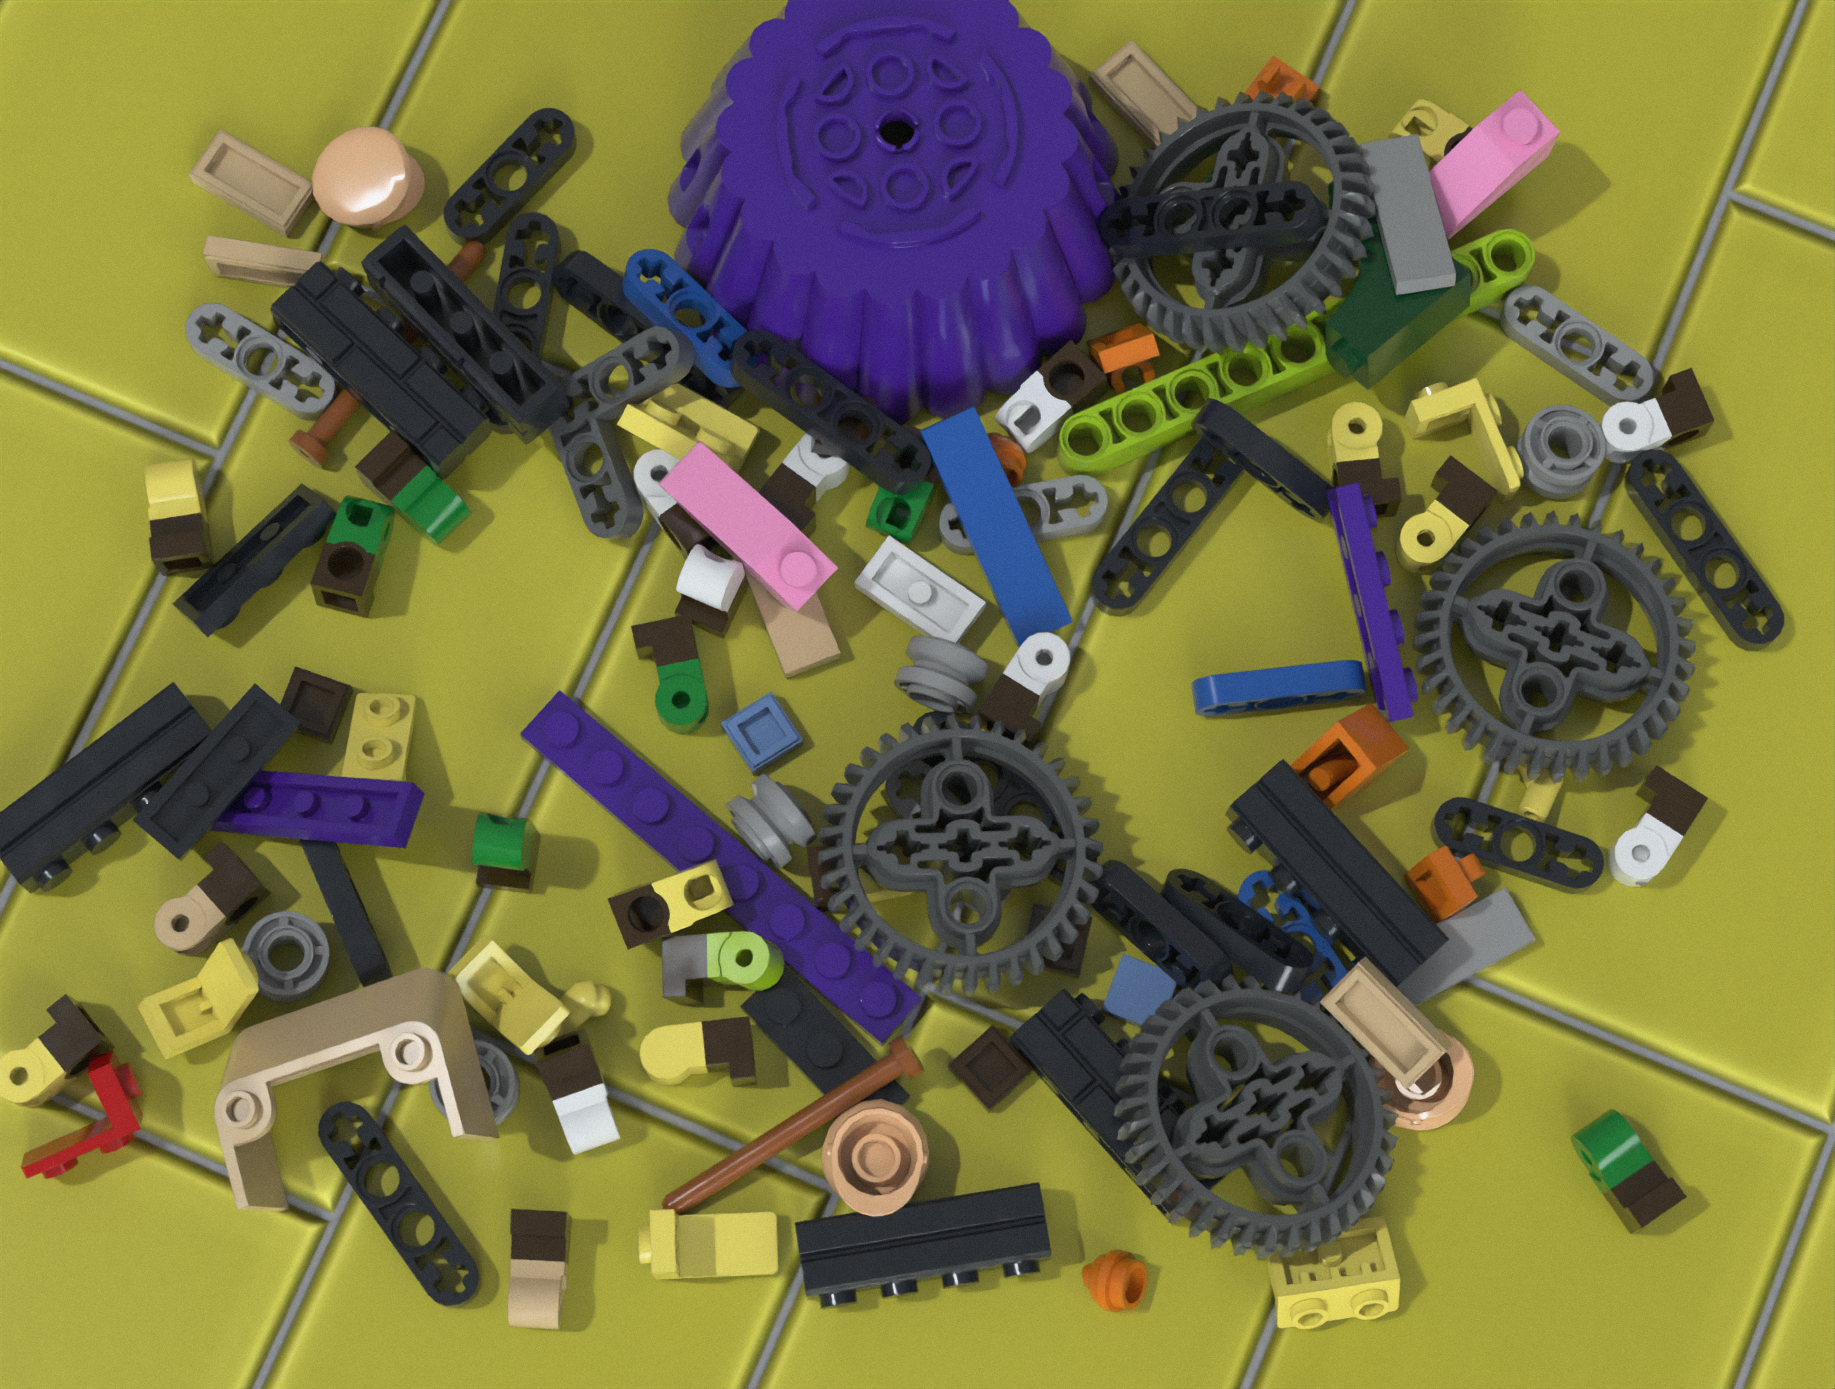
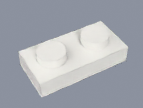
[855,536,986,644]

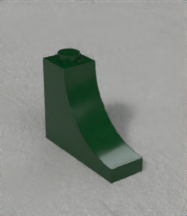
[1325,181,1471,390]

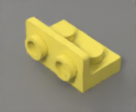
[617,382,760,474]
[1266,1215,1400,1329]

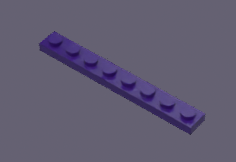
[520,690,921,1046]

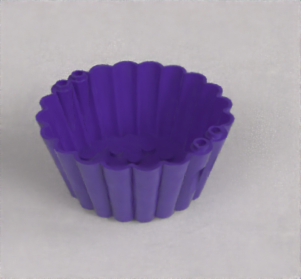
[667,0,1123,425]

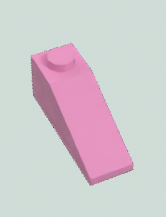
[1429,89,1560,241]
[658,441,838,611]

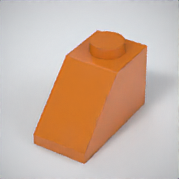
[1290,702,1410,813]

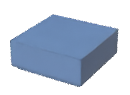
[721,692,804,776]
[1101,954,1177,1028]

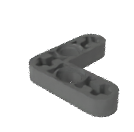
[549,326,695,540]

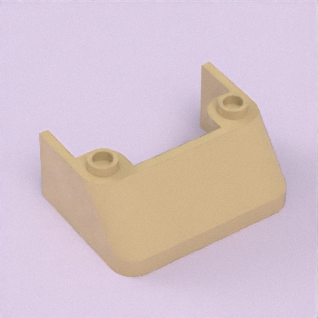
[214,968,500,1212]

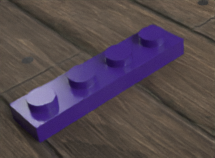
[1325,482,1418,722]
[209,770,425,848]

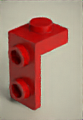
[21,1049,143,1179]

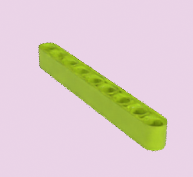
[1057,229,1535,478]

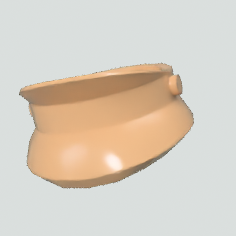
[312,127,425,230]
[1367,1028,1474,1130]
[821,1099,929,1217]

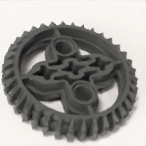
[1109,89,1377,355]
[1413,510,1696,784]
[817,713,1103,996]
[1113,974,1398,1260]

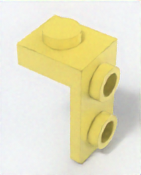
[1404,378,1524,503]
[341,693,416,782]
[447,934,570,1055]
[138,938,259,1060]
[638,1209,779,1279]

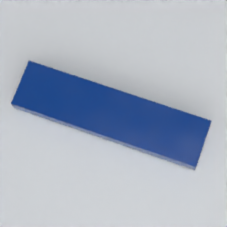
[918,406,1073,647]

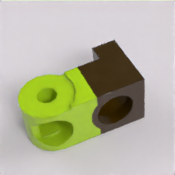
[662,931,785,1005]

